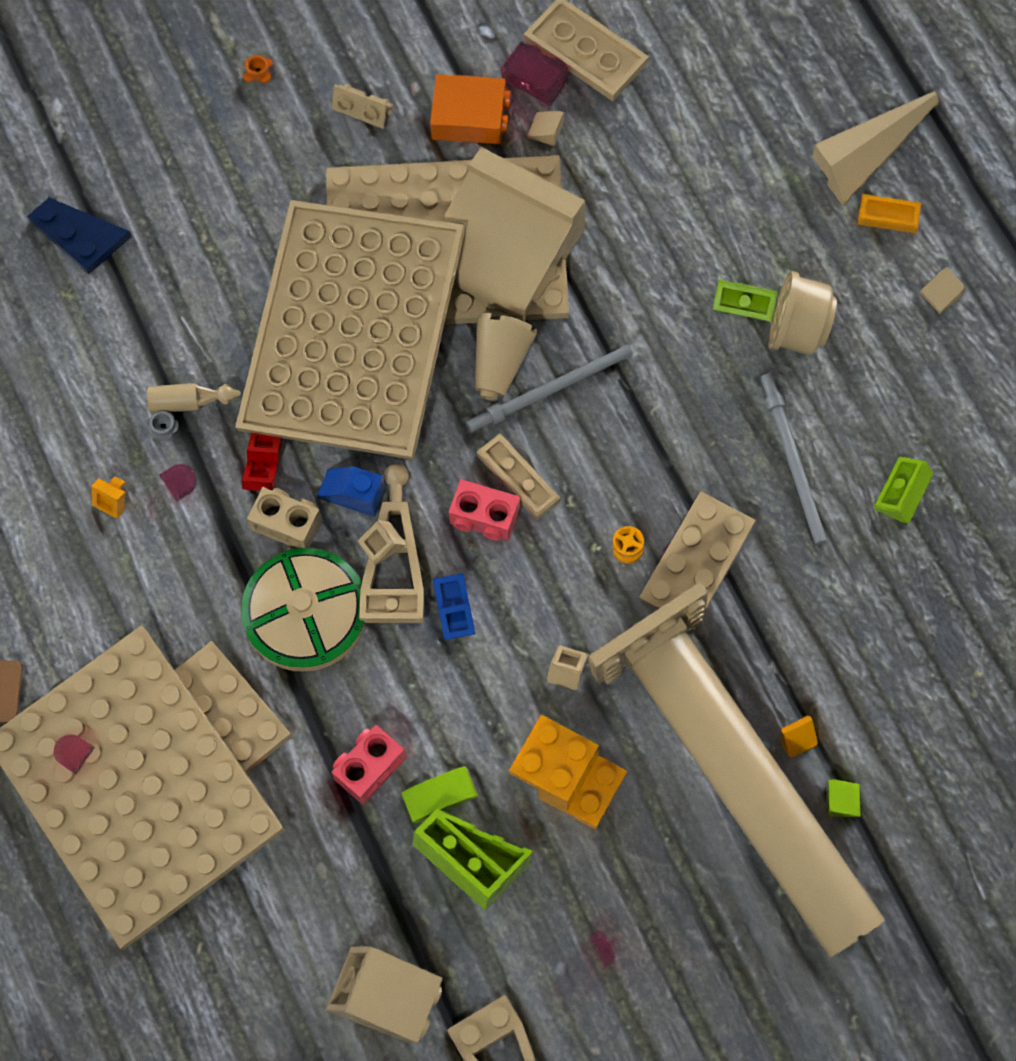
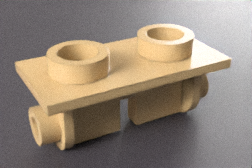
[332,84,393,129]

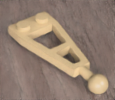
[359,464,424,623]
[447,995,535,1061]

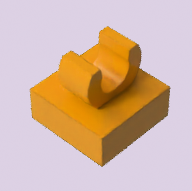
[91,476,126,519]

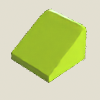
[826,779,860,817]

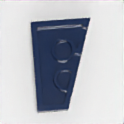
[27,197,132,275]

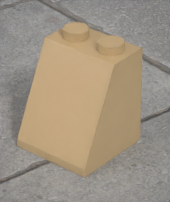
[325,946,442,1043]

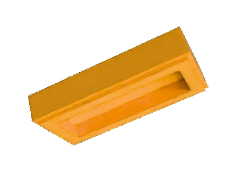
[857,194,921,234]

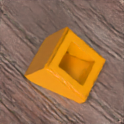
[778,716,817,758]

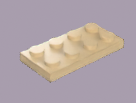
[524,0,649,102]
[639,491,756,630]
[175,641,292,774]

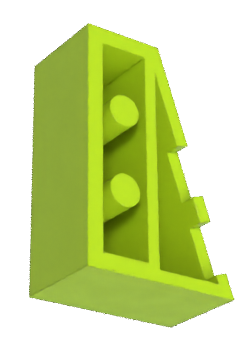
[412,809,533,911]

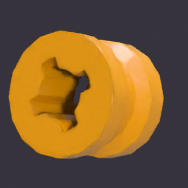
[612,526,644,564]

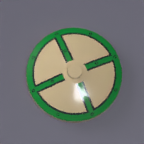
[241,548,366,672]

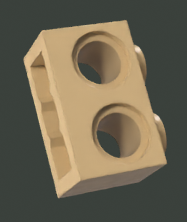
[247,487,323,549]

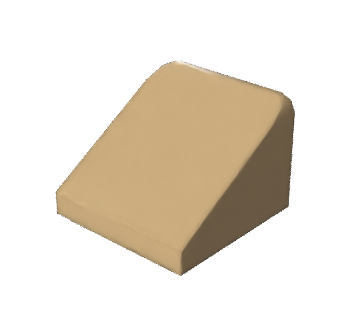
[527,111,564,146]
[920,267,966,314]
[357,520,406,565]
[547,645,589,690]

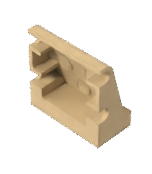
[441,147,585,321]

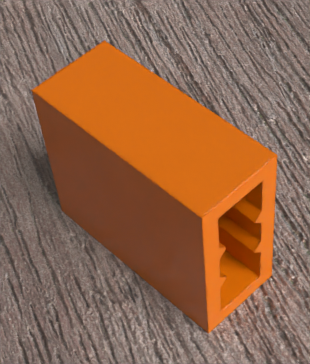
[430,74,511,144]

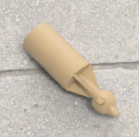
[147,383,241,414]

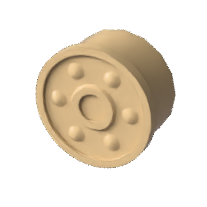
[768,271,837,355]

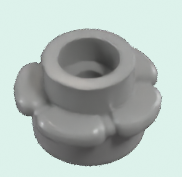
[148,411,179,440]

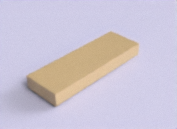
[477,433,560,520]

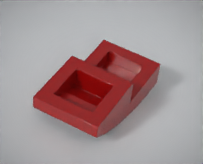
[242,433,283,491]

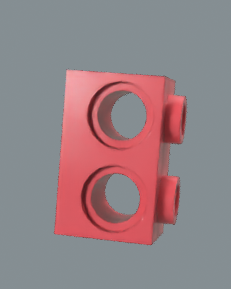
[448,479,521,541]
[331,725,407,805]

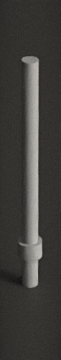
[466,344,633,432]
[761,373,827,546]

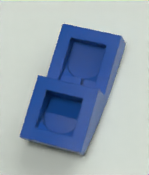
[432,573,476,641]

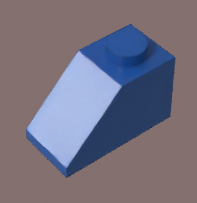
[317,466,386,517]

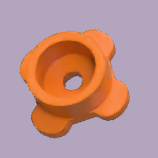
[243,55,273,84]

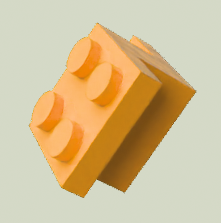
[509,714,627,830]

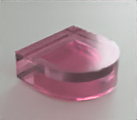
[159,464,197,502]
[54,734,95,775]
[588,930,616,969]

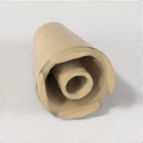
[475,313,537,401]

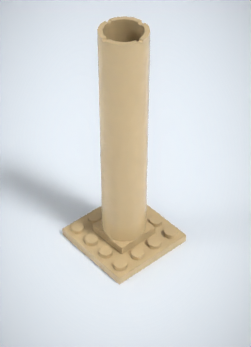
[588,581,885,957]

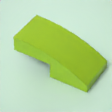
[401,766,478,823]

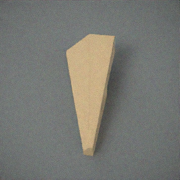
[812,91,939,206]

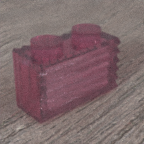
[501,42,569,106]

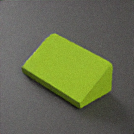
[712,279,778,322]
[873,456,933,524]

